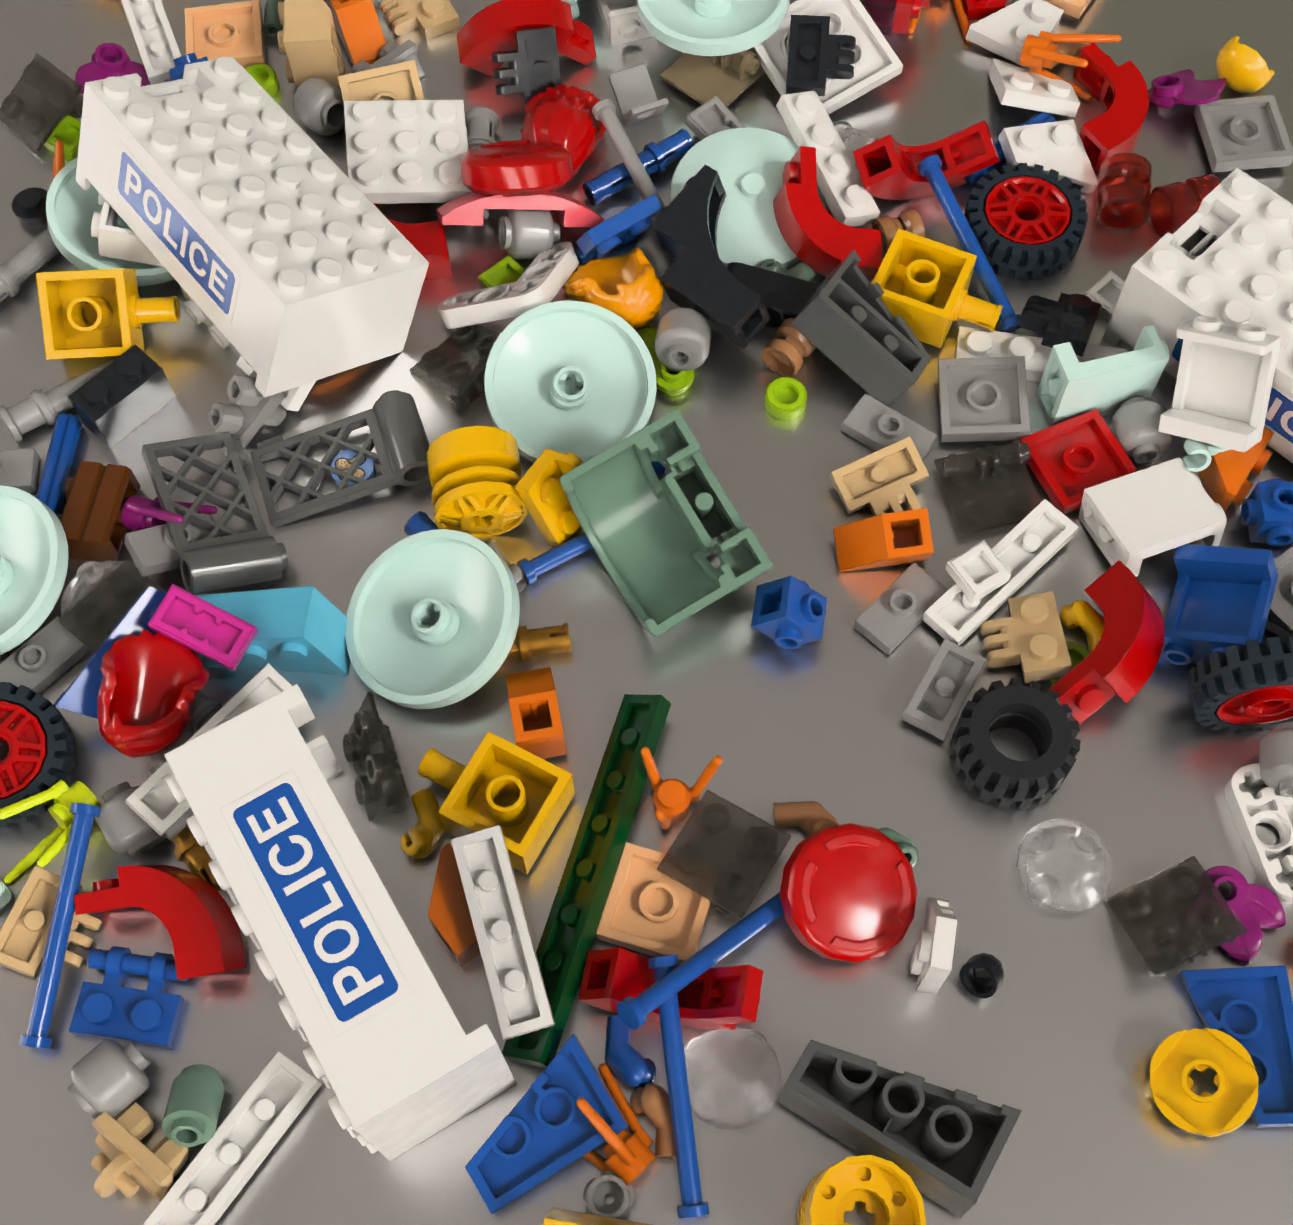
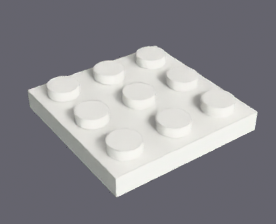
[750,0,903,115]
[344,100,472,204]

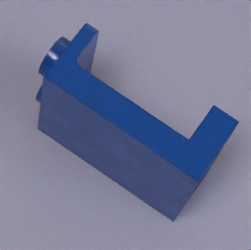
[1160,544,1278,665]

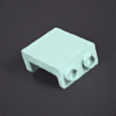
[1036,325,1169,427]

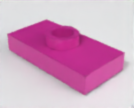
[147,584,258,671]

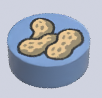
[331,450,376,487]

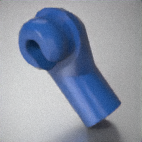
[605,1015,656,1088]

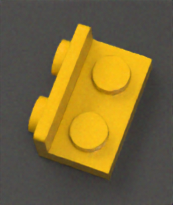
[515,448,584,547]

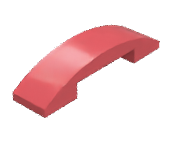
[437,191,604,227]

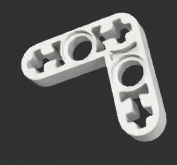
[437,242,579,329]
[1224,763,1293,904]

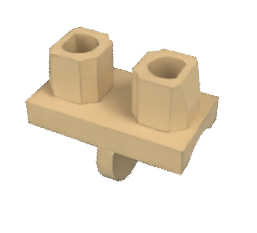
[91,1102,188,1202]

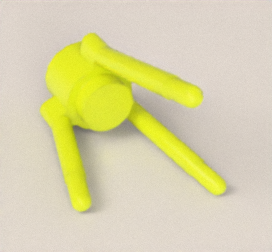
[0,779,101,884]

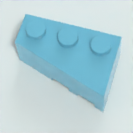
[195,586,351,675]

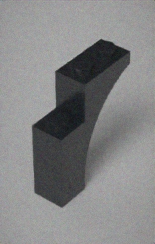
[651,164,771,350]

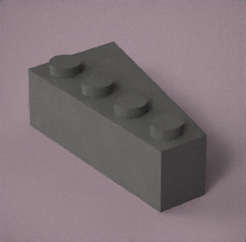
[777,1040,1022,1218]

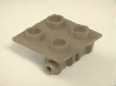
[660,50,765,107]

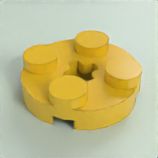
[1150,1028,1259,1138]

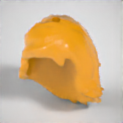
[561,247,664,329]

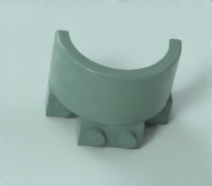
[560,408,774,636]

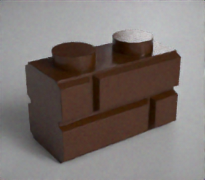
[56,461,141,564]

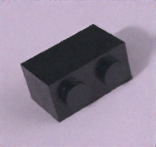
[68,344,176,449]

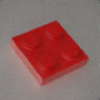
[1018,409,1137,515]

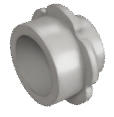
[583,1171,636,1220]

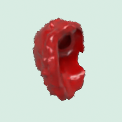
[520,84,606,176]
[97,630,210,758]

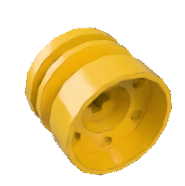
[426,426,528,539]
[797,1155,926,1225]

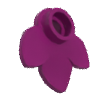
[75,43,151,94]
[1148,69,1226,108]
[1184,866,1286,964]

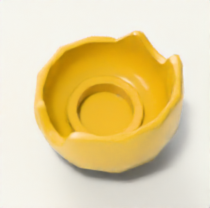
[1216,36,1274,93]

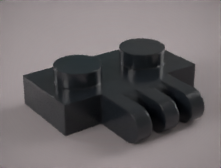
[786,15,856,96]
[491,25,561,106]
[1018,292,1102,357]

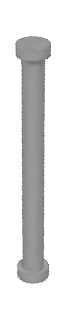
[592,98,678,261]

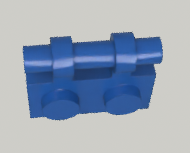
[574,194,663,265]
[69,946,189,1050]

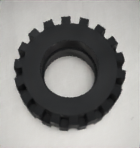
[950,678,1081,810]

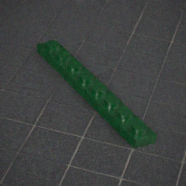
[502,694,671,1068]

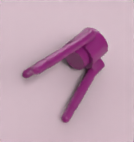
[121,495,218,531]

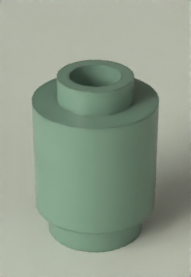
[162,1064,224,1147]

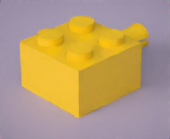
[871,228,1003,348]
[36,268,181,359]
[418,731,575,875]

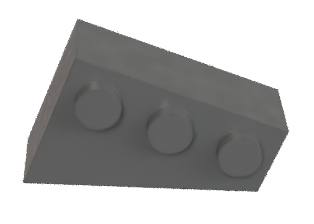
[791,249,931,406]

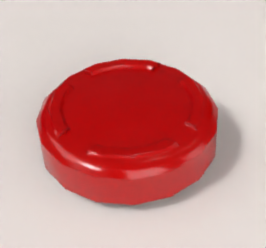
[460,140,573,197]
[780,823,917,963]

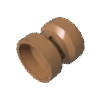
[872,209,925,258]
[761,318,816,377]

